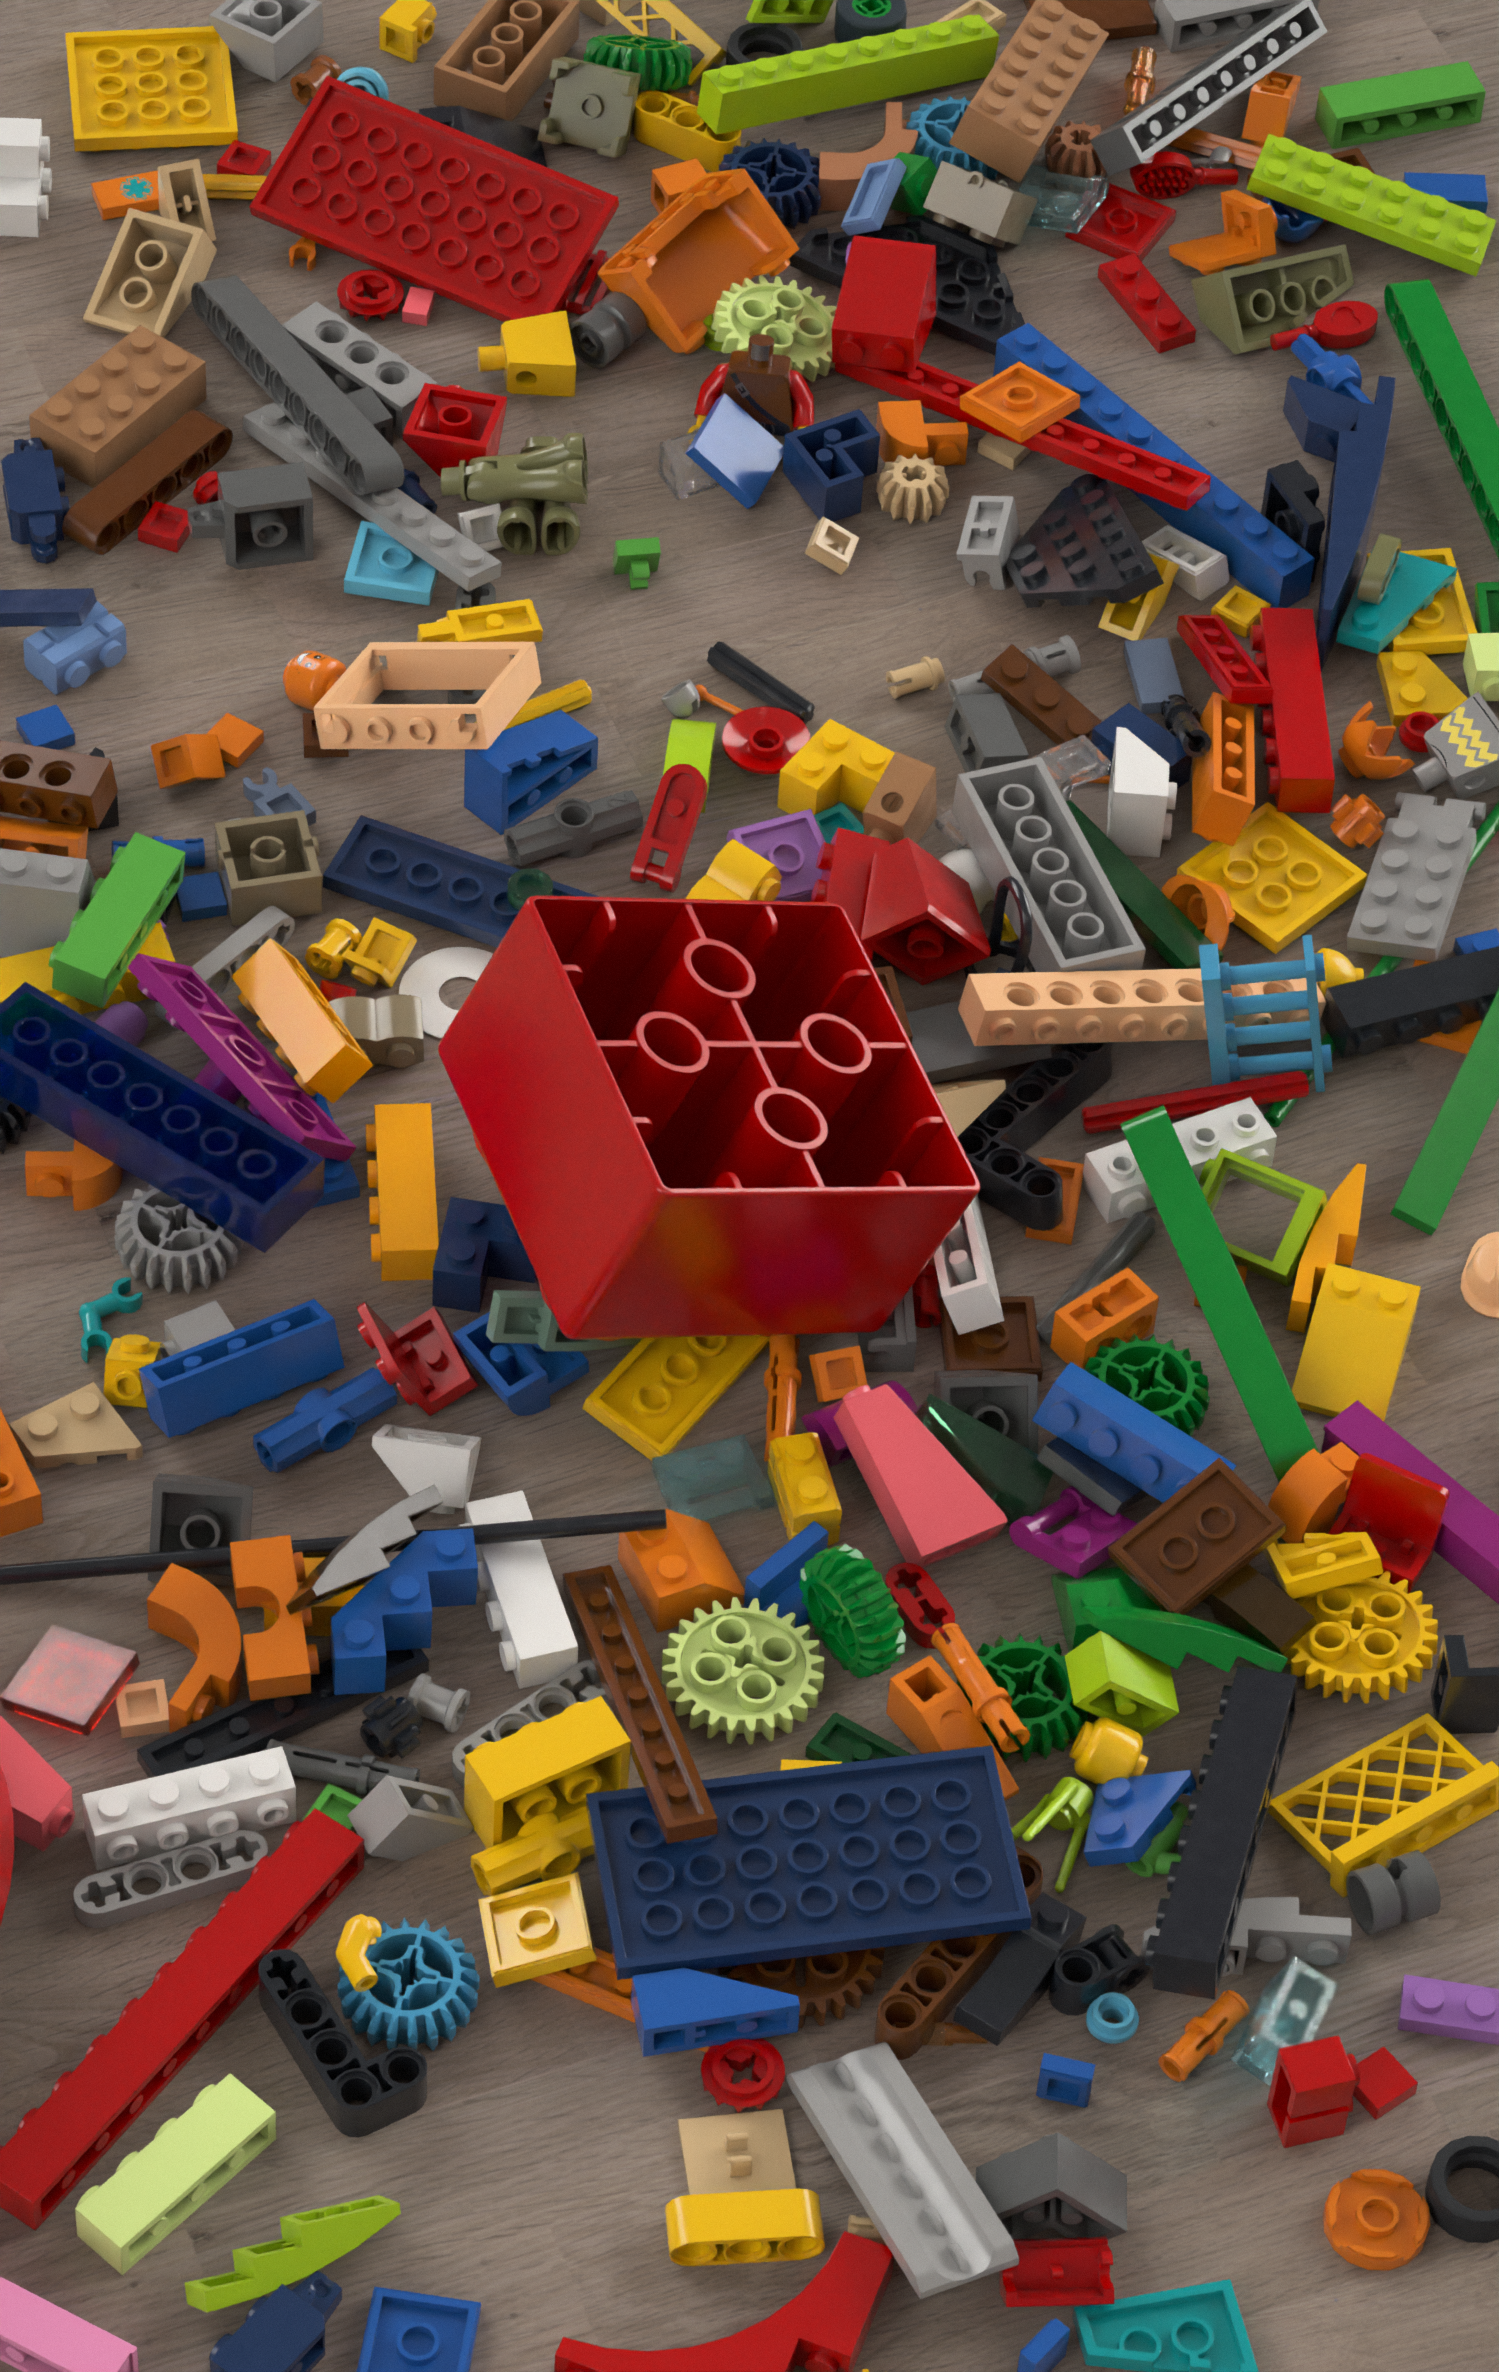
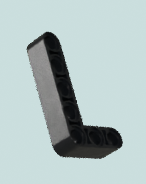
[958,1042,1112,1231]

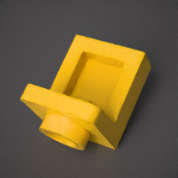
[343,917,417,988]
[103,1334,162,1408]

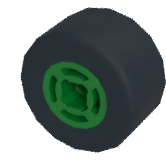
[834,0,907,43]

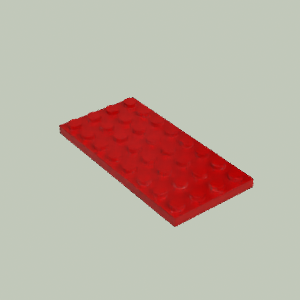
[249,76,619,322]

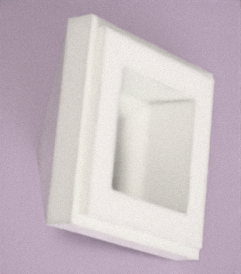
[457,503,504,551]

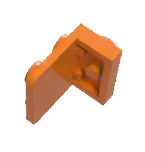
[1168,189,1278,275]

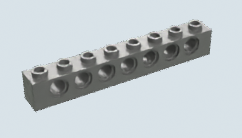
[1090,0,1328,176]

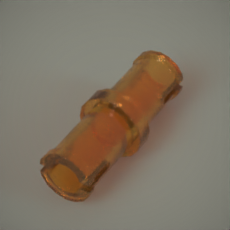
[1123,46,1157,115]

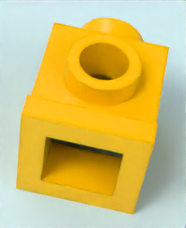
[379,0,437,63]

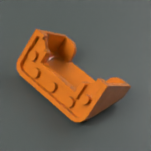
[598,168,800,354]

